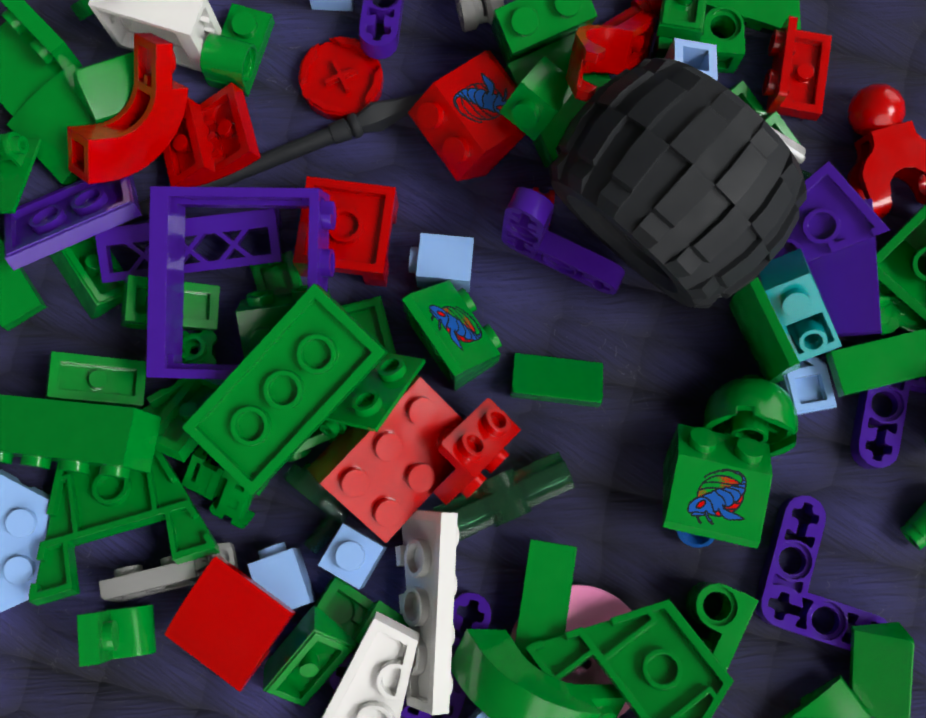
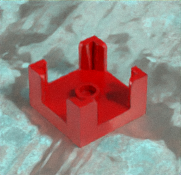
[293,176,399,287]

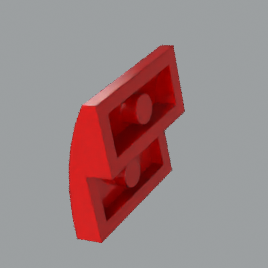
[163,82,261,187]
[164,555,295,692]

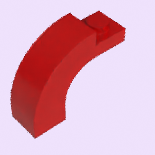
[67,33,188,184]

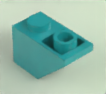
[759,248,842,362]

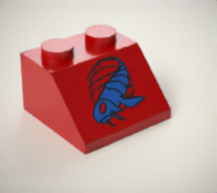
[407,50,526,181]

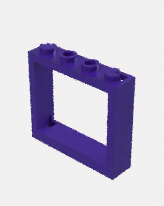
[146,186,336,380]

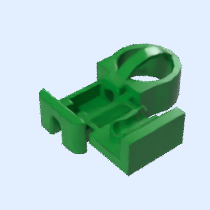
[182,446,270,529]

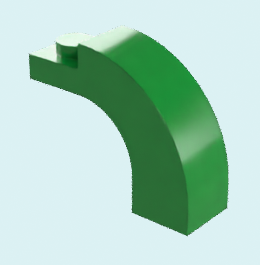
[451,629,626,718]

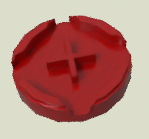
[298,36,384,121]

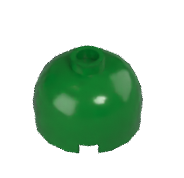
[703,374,798,457]

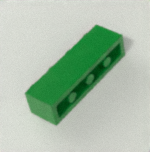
[0,394,162,479]

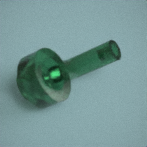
[282,462,349,555]

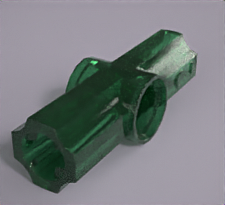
[433,452,575,541]

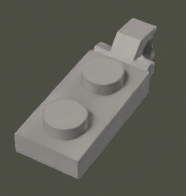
[99,542,238,603]

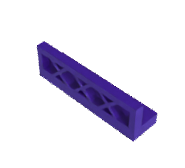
[95,208,283,283]

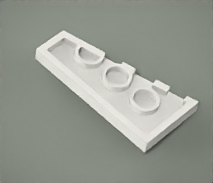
[395,509,459,715]
[321,611,420,718]

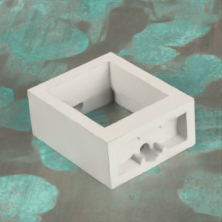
[88,0,222,72]

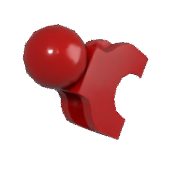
[847,84,926,219]

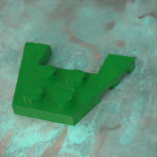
[28,450,220,606]
[525,599,734,718]

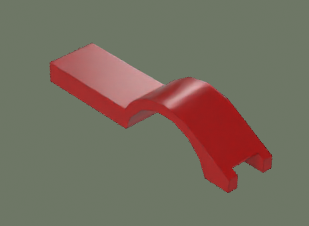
[566,11,659,102]

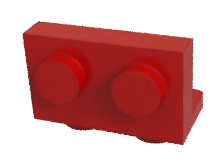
[762,16,832,121]
[433,398,521,505]

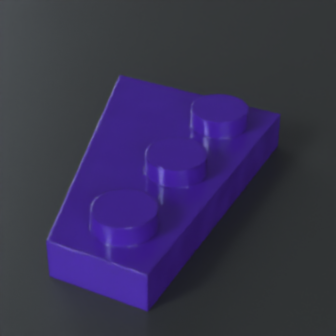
[757,161,890,280]

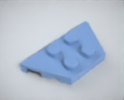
[0,469,50,612]

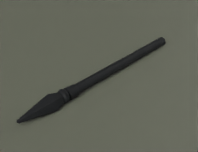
[120,93,424,226]

